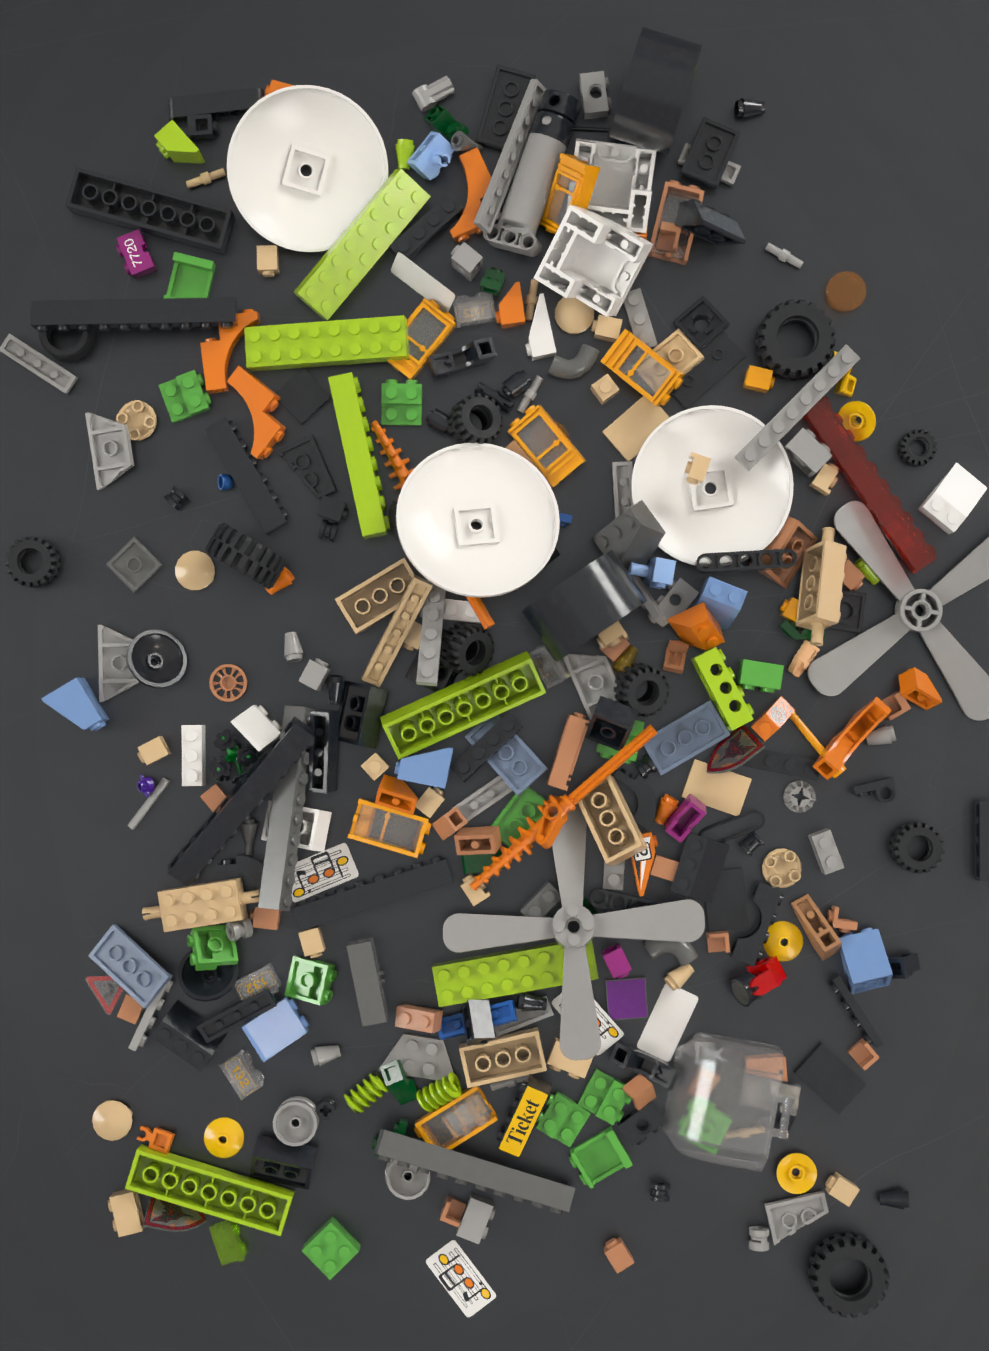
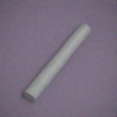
[128,777,170,830]

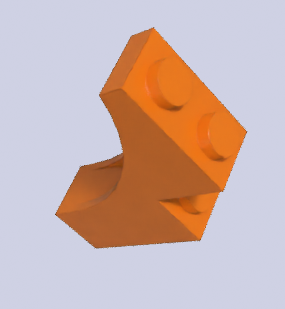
[450,147,492,243]
[200,309,260,394]
[226,365,287,460]
[812,696,891,780]

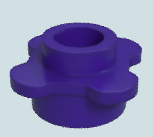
[137,774,154,798]

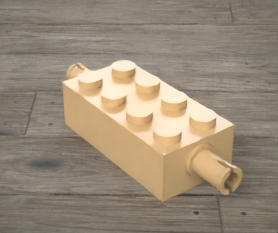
[796,527,847,646]
[142,877,260,932]

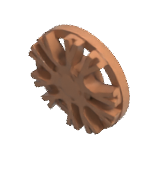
[209,664,248,702]

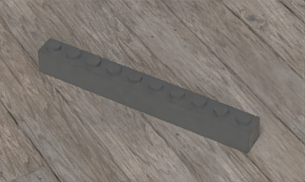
[258,706,314,911]
[374,1129,575,1215]

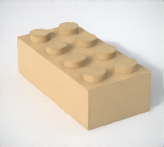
[335,558,415,635]
[578,775,648,867]
[459,1027,547,1088]

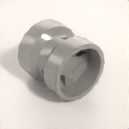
[226,917,253,941]
[749,1226,769,1251]

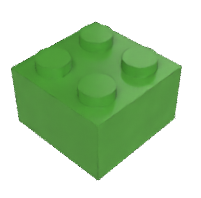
[735,659,784,693]
[302,1216,361,1280]

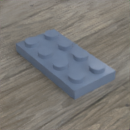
[644,700,730,775]
[465,715,548,797]
[89,924,172,1008]

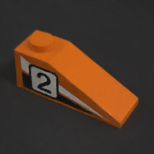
[631,831,658,896]

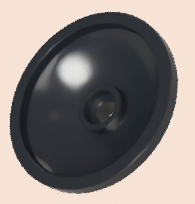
[127,629,187,688]
[178,950,239,1002]

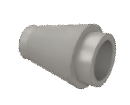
[284,632,304,662]
[866,725,897,746]
[310,1045,341,1067]

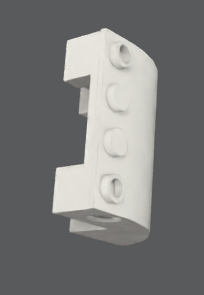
[567,138,656,233]
[534,205,654,317]

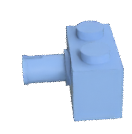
[406,131,454,181]
[628,557,676,589]

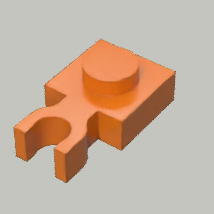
[137,1126,175,1154]

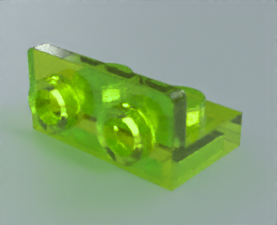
[209,1220,247,1266]

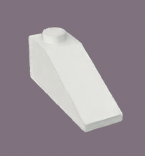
[525,293,556,361]

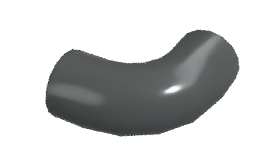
[548,344,600,380]
[643,940,698,966]

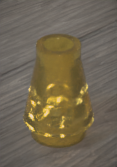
[612,645,639,673]

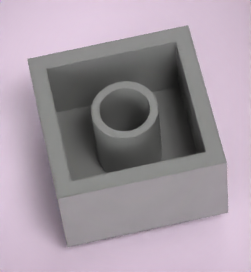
[784,428,833,478]

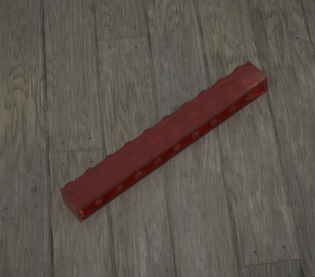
[803,396,937,575]

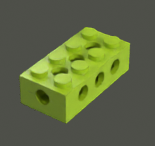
[690,647,754,731]

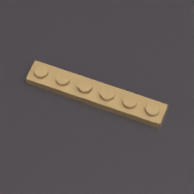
[361,575,433,688]

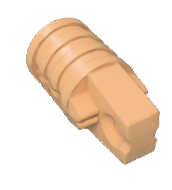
[787,640,820,677]

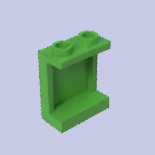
[163,252,216,298]
[569,1126,633,1189]

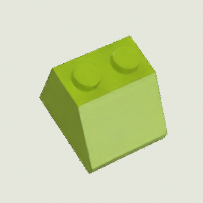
[154,120,205,164]

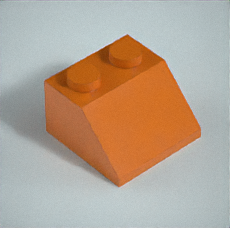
[667,602,725,650]

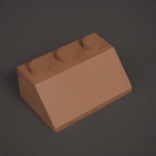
[749,516,818,589]

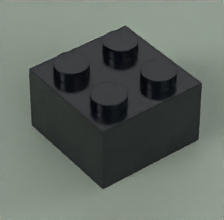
[585,696,638,751]

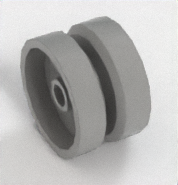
[273,1096,320,1146]
[385,1159,430,1200]

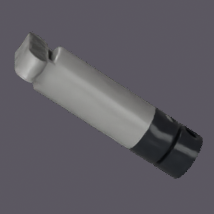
[483,89,582,257]

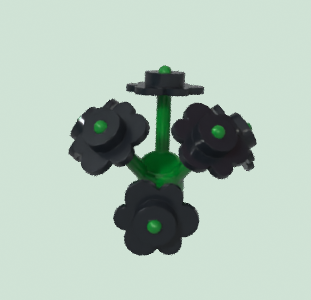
[209,729,263,784]

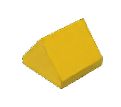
[834,373,857,398]

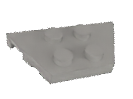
[85,413,134,490]
[98,625,140,702]
[563,654,617,720]
[379,1033,454,1080]

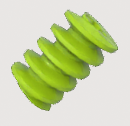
[344,1072,389,1114]
[416,1072,462,1112]

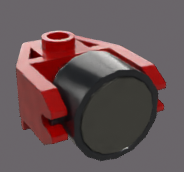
[730,956,787,1007]

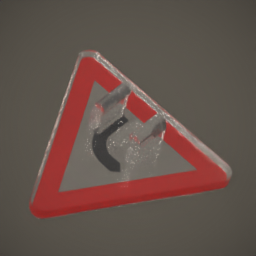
[85,975,124,1015]

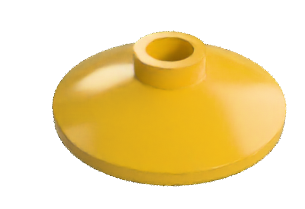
[837,401,876,441]
[763,921,803,961]
[204,1117,244,1158]
[776,1153,817,1194]

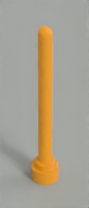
[789,712,847,778]

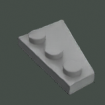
[764,1190,829,1245]

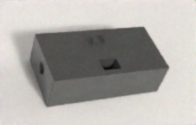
[346,937,389,1027]

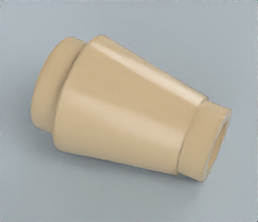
[664,963,695,991]

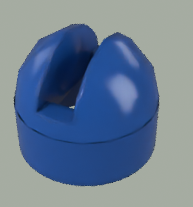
[218,474,234,490]

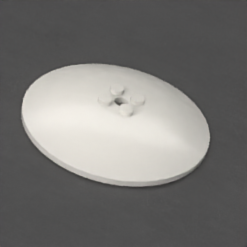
[226,85,388,252]
[631,405,794,567]
[396,443,560,598]

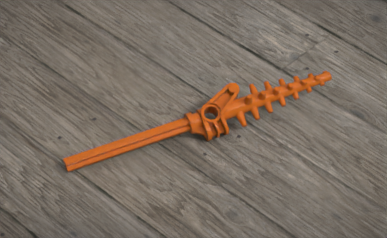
[371,420,495,630]
[469,725,658,891]

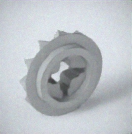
[783,781,816,813]

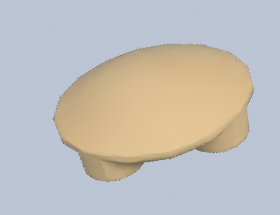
[555,297,594,335]
[116,400,157,440]
[175,551,215,590]
[762,848,802,888]
[92,1100,133,1141]

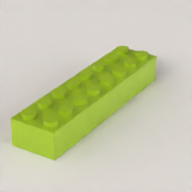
[293,169,431,320]
[244,315,410,372]
[328,372,390,540]
[380,651,546,760]
[432,941,599,1007]
[125,1144,295,1236]

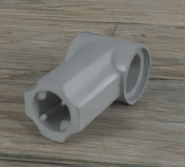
[412,75,455,112]

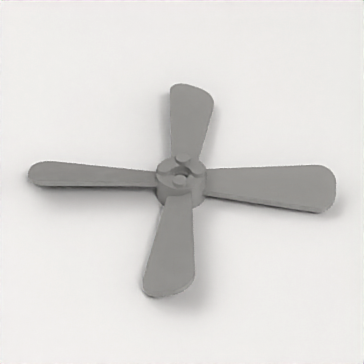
[807,501,989,721]
[443,803,705,1060]

